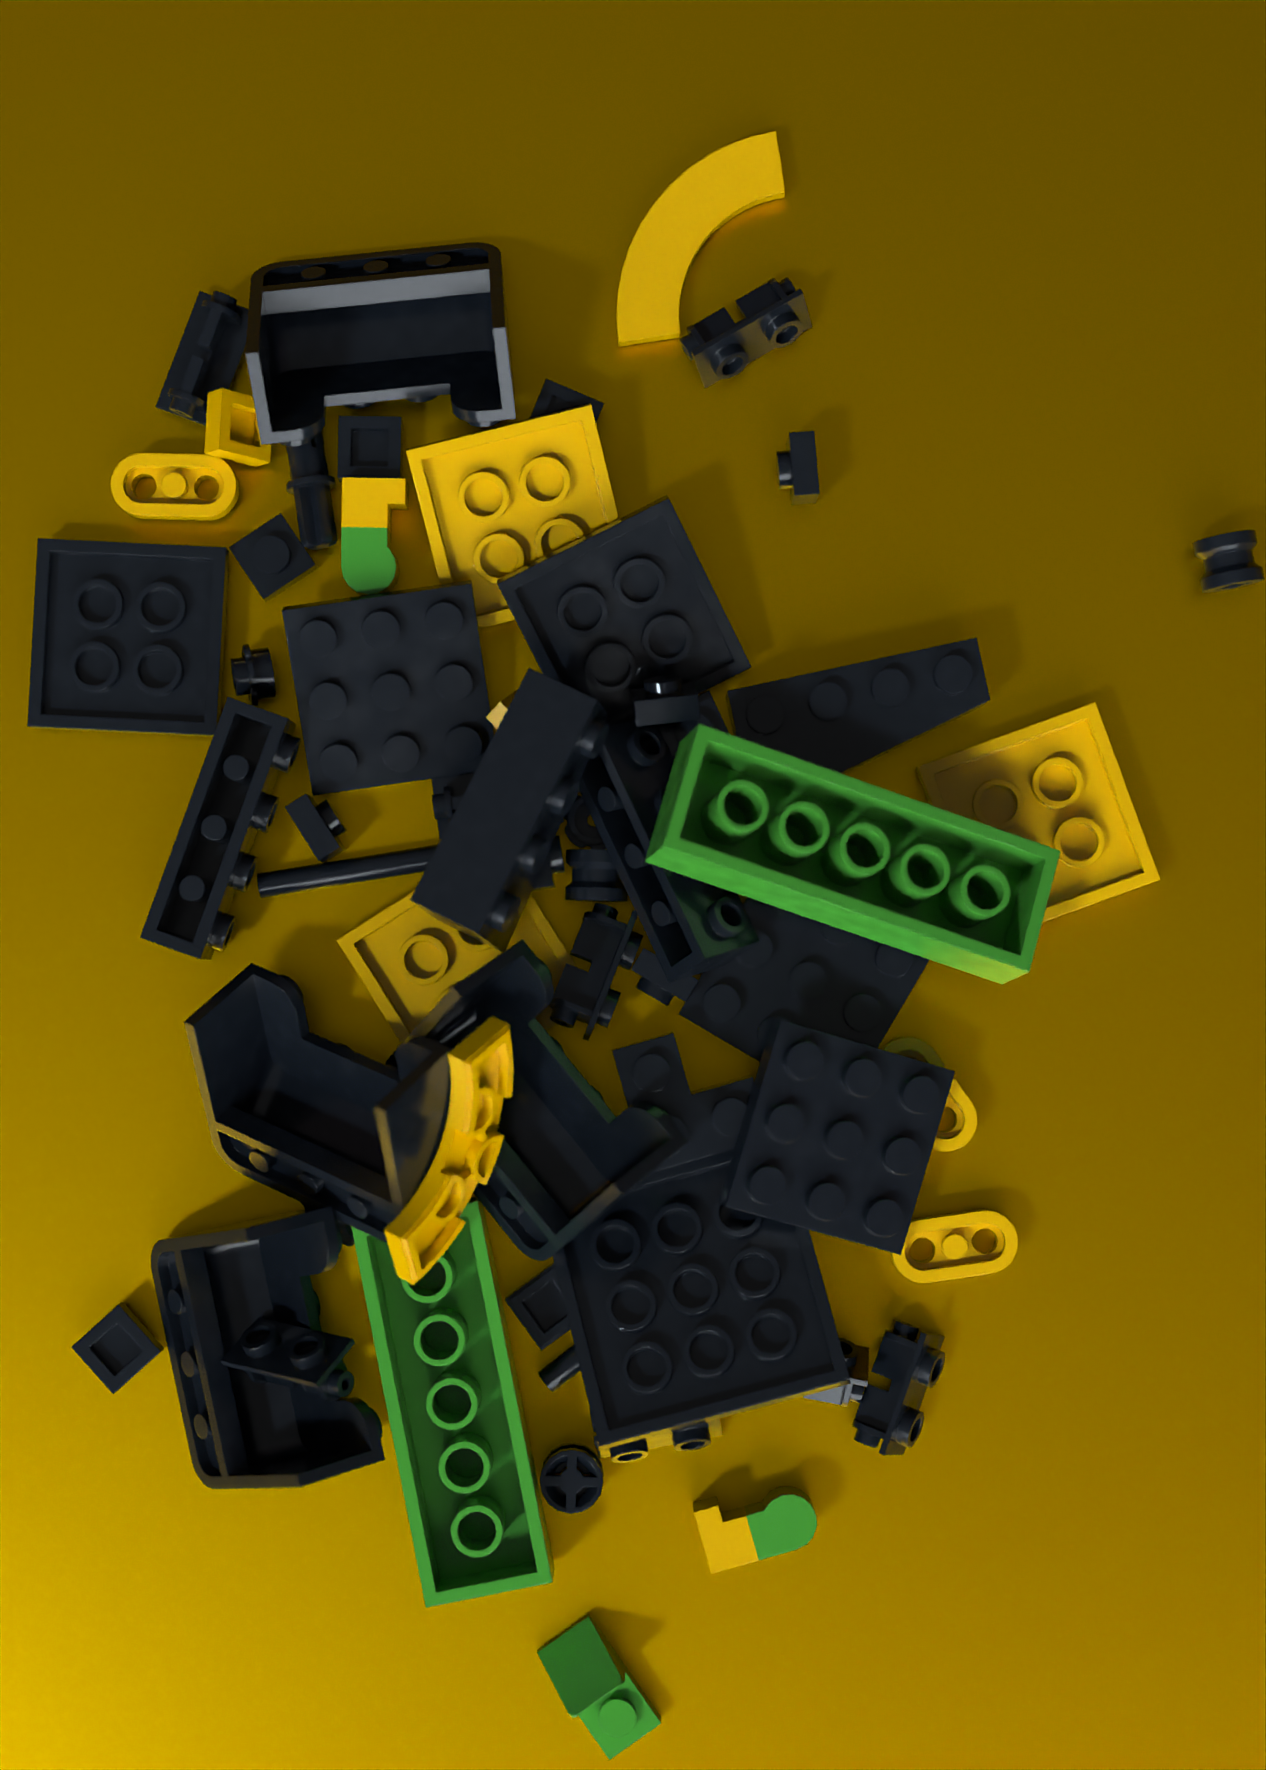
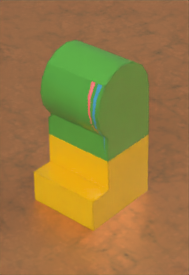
[341,477,409,596]
[693,1486,817,1574]

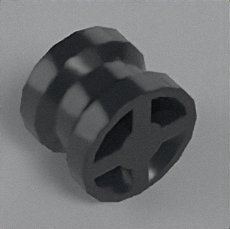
[1193,530,1265,593]
[565,849,628,902]
[540,1442,604,1514]

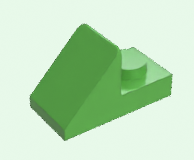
[537,1614,661,1760]

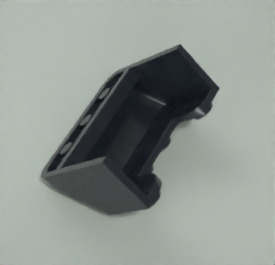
[245,242,516,446]
[385,939,688,1261]
[184,963,452,1243]
[151,1206,385,1489]

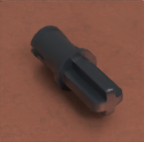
[286,429,338,550]

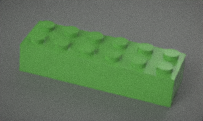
[645,724,1060,985]
[351,1197,555,1608]

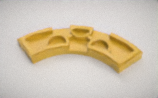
[616,131,785,347]
[384,1016,514,1285]

